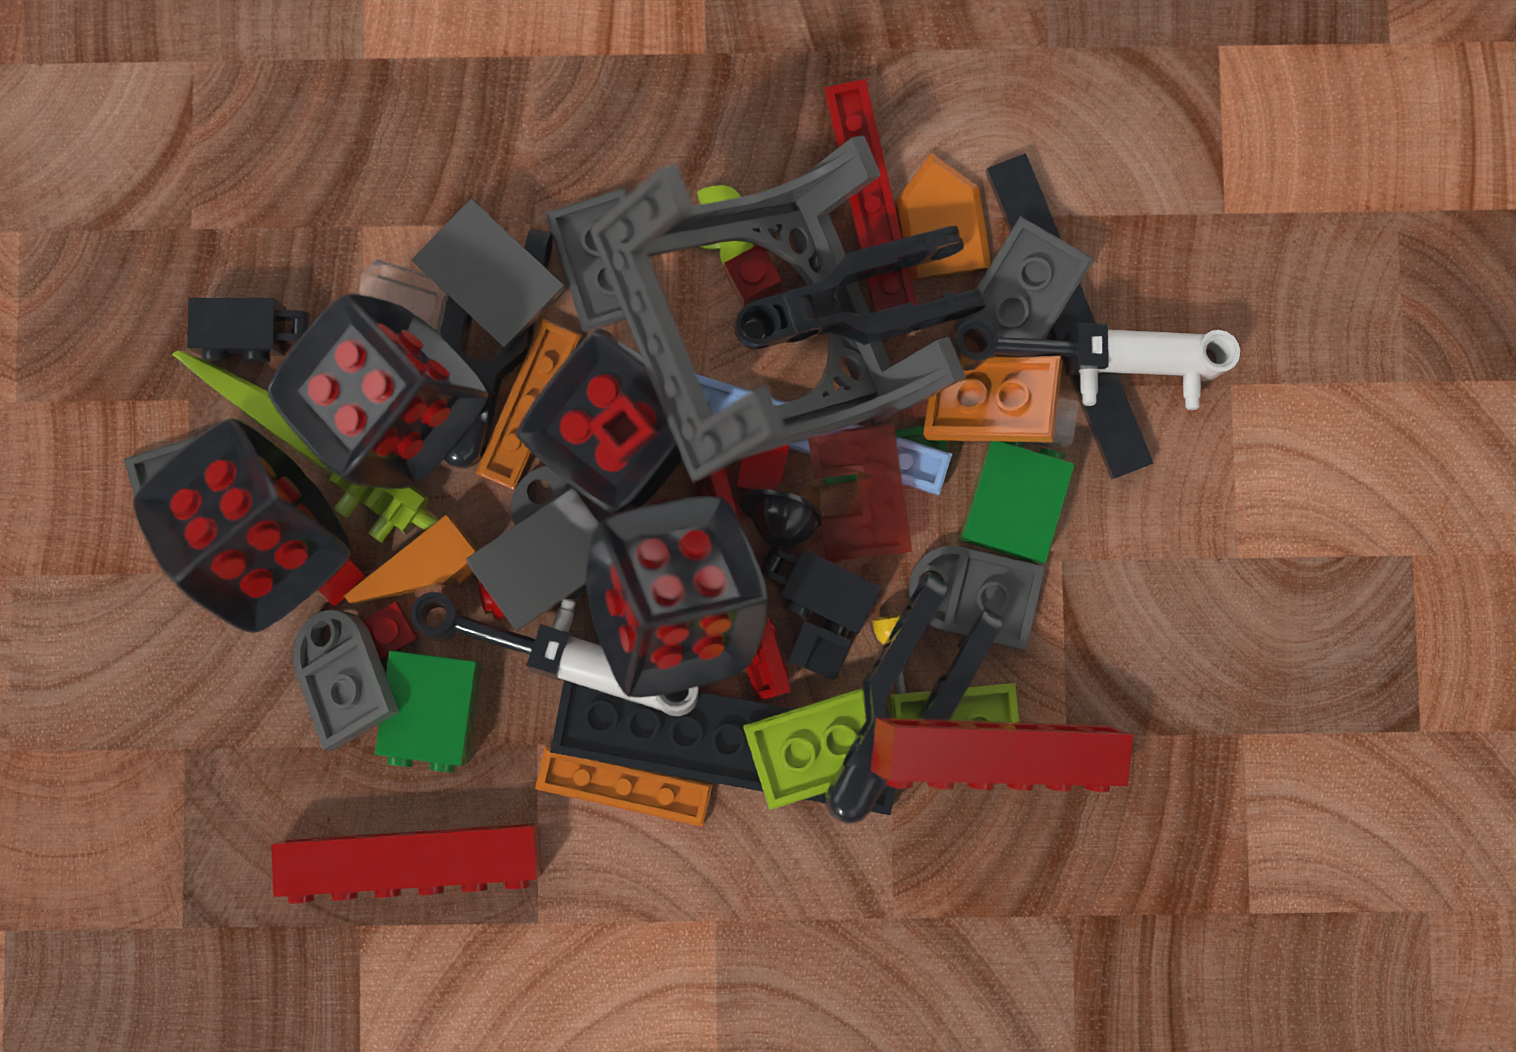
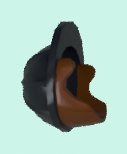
[738,484,823,548]

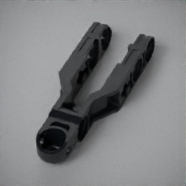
[733,226,986,349]
[440,228,553,469]
[825,572,1003,824]

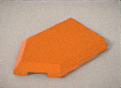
[896,153,991,281]

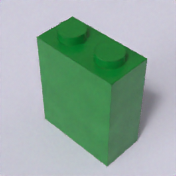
[958,441,1075,565]
[375,651,482,773]

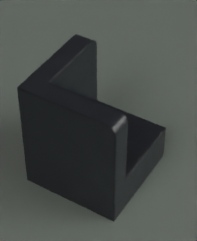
[788,621,853,680]

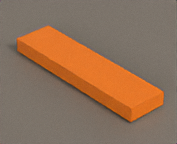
[476,319,582,490]
[535,746,713,827]

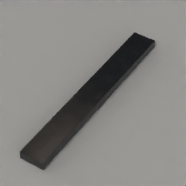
[985,153,1153,480]

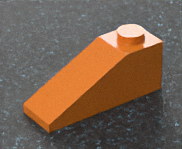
[344,515,478,604]

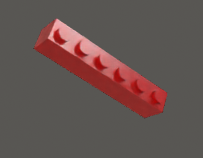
[871,718,1134,792]
[271,823,542,904]

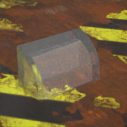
[358,259,448,335]

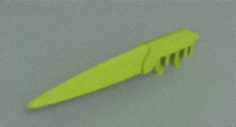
[172,351,439,543]

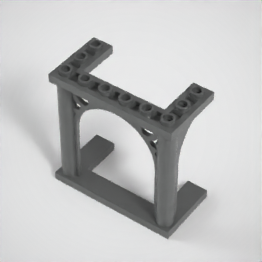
[590,136,966,481]

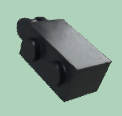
[187,298,310,363]
[760,546,881,638]

